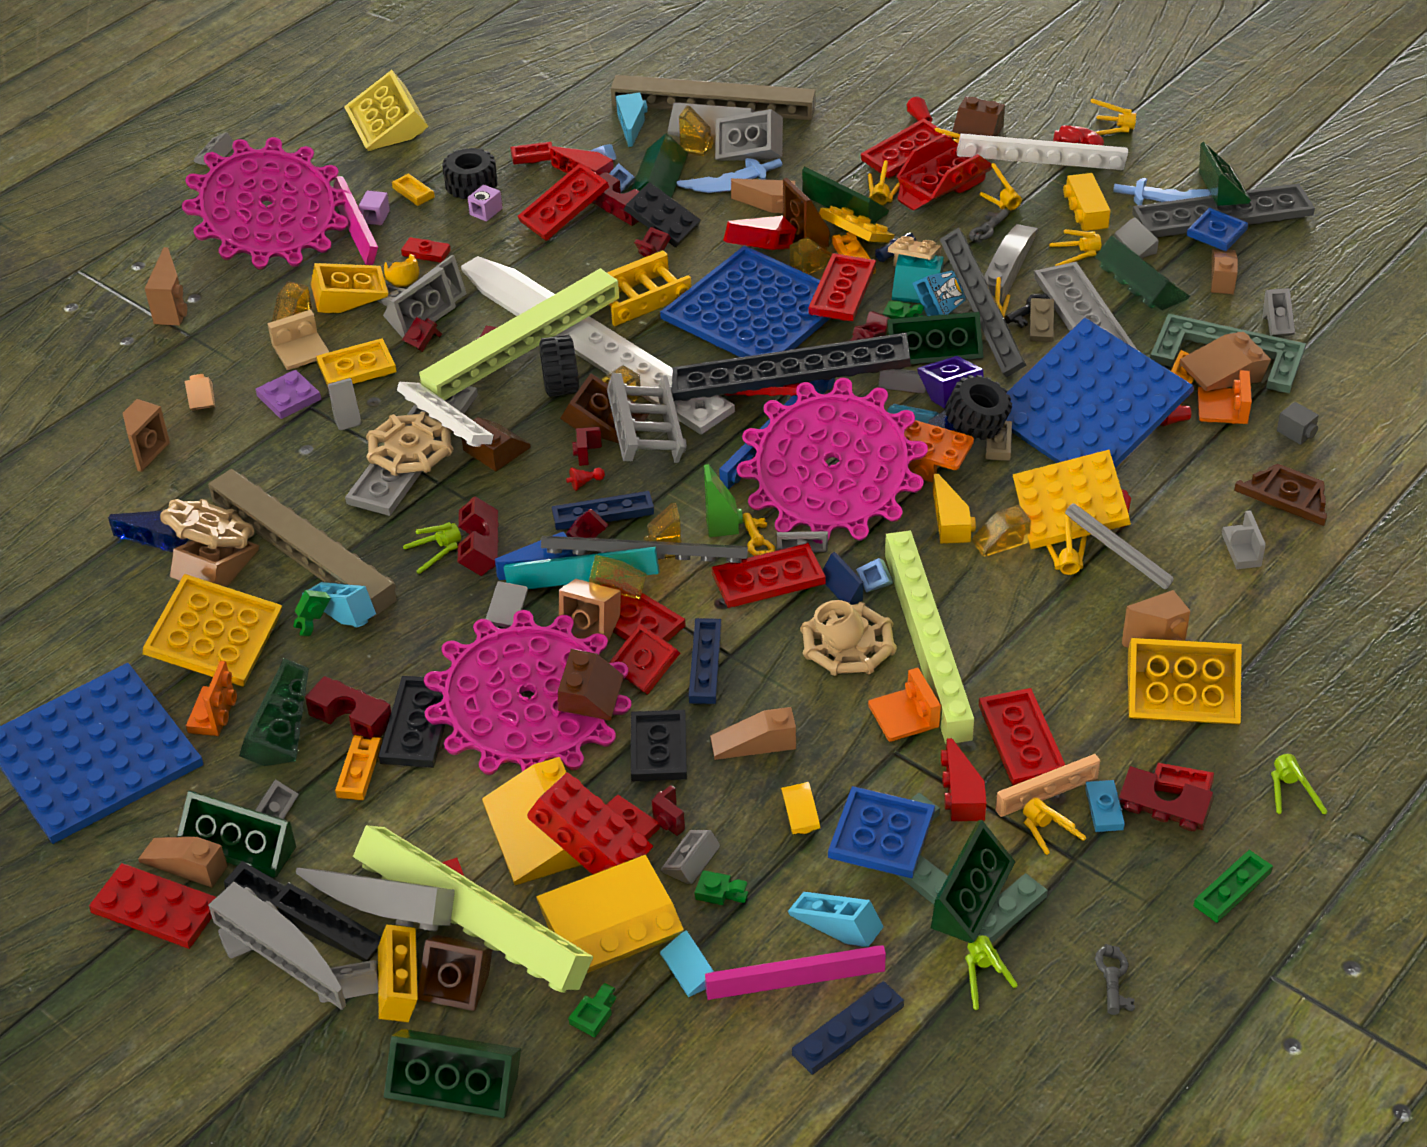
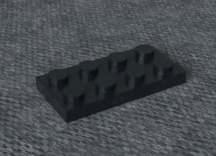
[379,676,446,768]

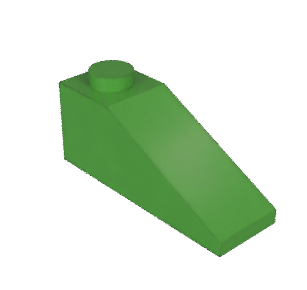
[704,464,743,537]

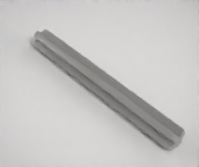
[1065,503,1174,589]

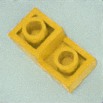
[781,782,821,834]

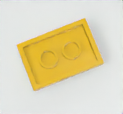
[819,206,895,243]
[316,338,397,386]

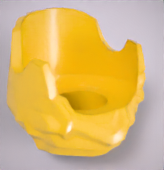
[384,254,419,287]

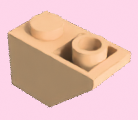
[185,374,215,411]

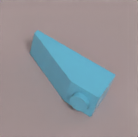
[616,93,648,147]
[302,582,376,627]
[788,892,884,947]

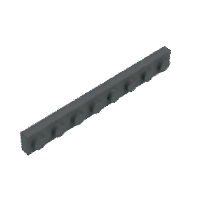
[940,228,1027,378]
[541,536,748,563]

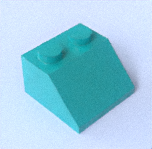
[892,254,944,303]

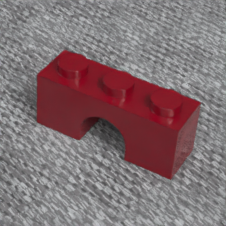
[592,172,640,226]
[457,496,499,576]
[305,676,391,740]
[1119,766,1214,832]

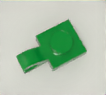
[882,301,924,319]
[293,590,331,637]
[694,870,749,905]
[568,983,616,1038]

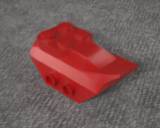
[897,134,992,211]

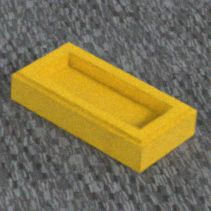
[392,174,435,206]

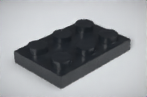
[624,182,701,248]
[631,710,687,782]

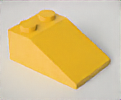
[311,263,388,313]

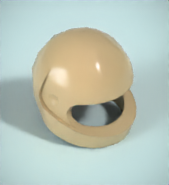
[814,600,864,651]

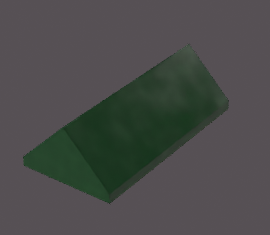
[631,133,688,198]
[1199,141,1251,206]
[802,166,889,224]
[886,312,984,364]
[177,791,296,877]
[931,820,1016,943]

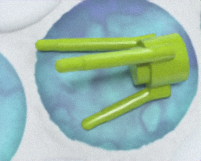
[403,522,461,574]
[1271,754,1327,815]
[965,935,1018,1010]

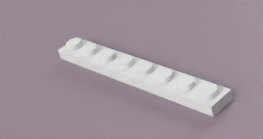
[956,134,1128,170]

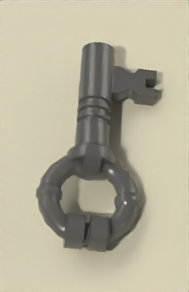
[969,209,1008,243]
[1095,944,1135,1015]

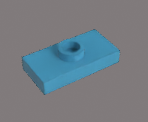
[1085,780,1125,832]

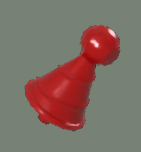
[566,467,605,491]

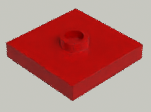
[609,623,680,695]

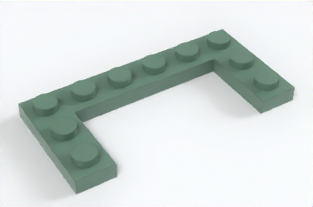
[1150,314,1306,393]
[897,793,1048,943]

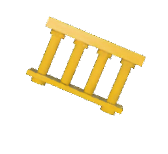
[607,250,691,326]

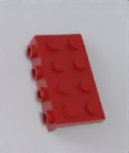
[527,772,654,875]

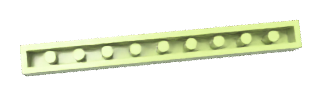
[419,268,619,401]
[885,530,974,744]
[353,825,593,993]

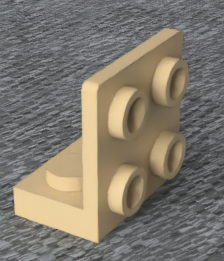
[888,236,942,266]
[267,310,329,370]

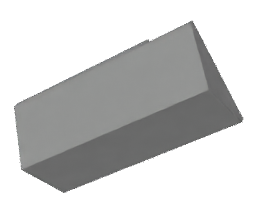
[668,103,755,143]
[383,255,466,338]

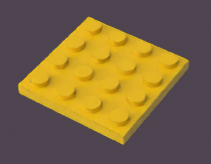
[1012,450,1131,550]
[143,574,283,687]

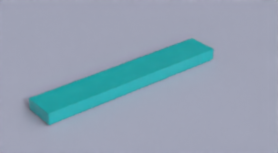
[503,547,660,589]

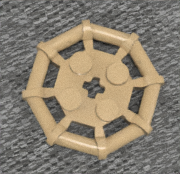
[366,411,453,476]
[160,499,254,550]
[800,602,897,676]

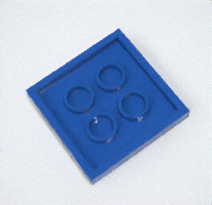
[828,786,935,879]

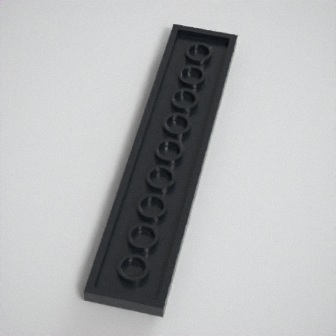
[672,333,911,401]

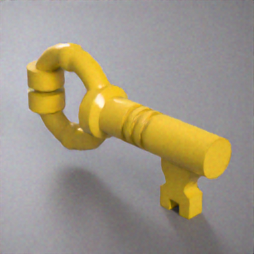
[743,513,775,556]

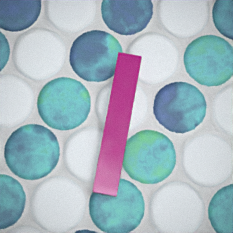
[333,176,378,265]
[705,945,886,1000]

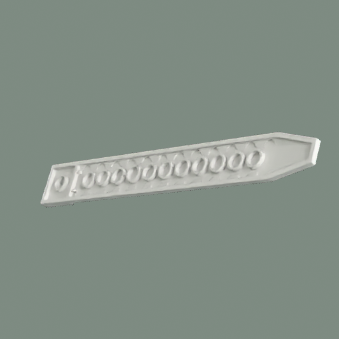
[461,256,735,435]

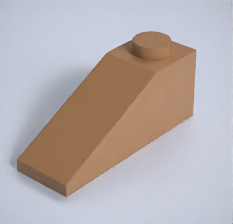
[731,178,795,213]
[1211,248,1238,294]
[710,707,796,760]
[138,837,227,888]

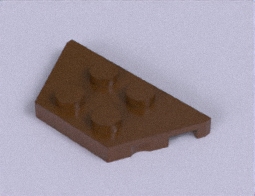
[1234,464,1327,526]

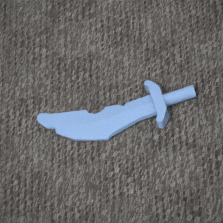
[677,158,782,193]
[1113,178,1211,205]

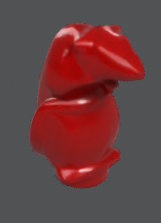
[1053,125,1104,146]

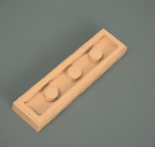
[996,754,1100,817]

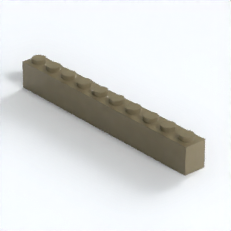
[611,75,815,120]
[208,469,397,618]

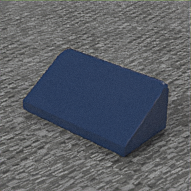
[823,552,863,605]

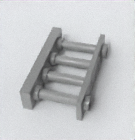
[607,373,686,463]

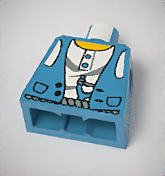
[912,271,966,316]

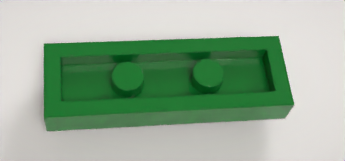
[1193,850,1273,923]

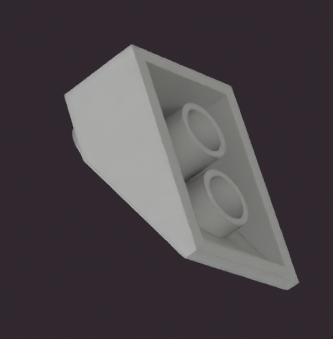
[715,109,783,160]

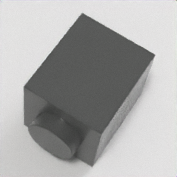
[1277,402,1319,445]

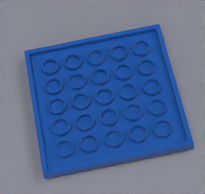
[660,245,830,357]
[1006,317,1194,468]
[0,663,204,844]

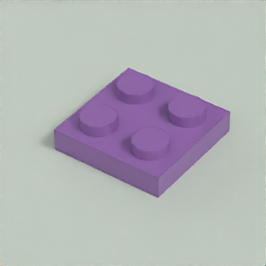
[256,369,321,419]

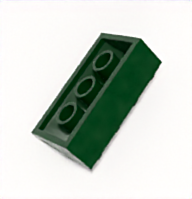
[383,1029,521,1118]

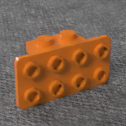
[891,413,974,482]

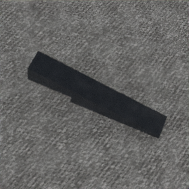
[224,861,381,962]

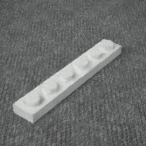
[397,382,494,447]

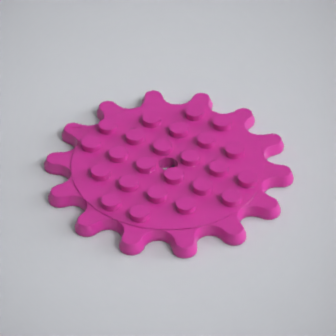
[182,137,351,269]
[737,378,928,544]
[424,610,631,775]

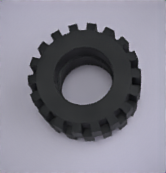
[442,148,498,199]
[539,335,579,397]
[945,375,1012,440]

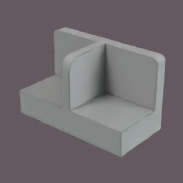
[1222,511,1265,569]
[486,581,528,628]

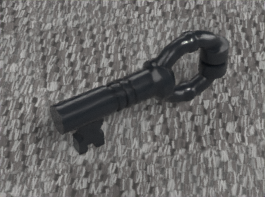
[1004,293,1050,329]

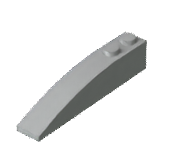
[984,224,1038,306]
[296,868,455,931]
[208,882,346,1010]

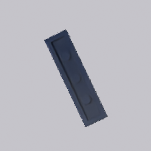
[551,491,654,530]
[689,618,722,704]
[792,981,904,1075]

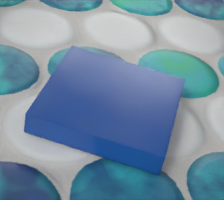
[1187,208,1248,251]

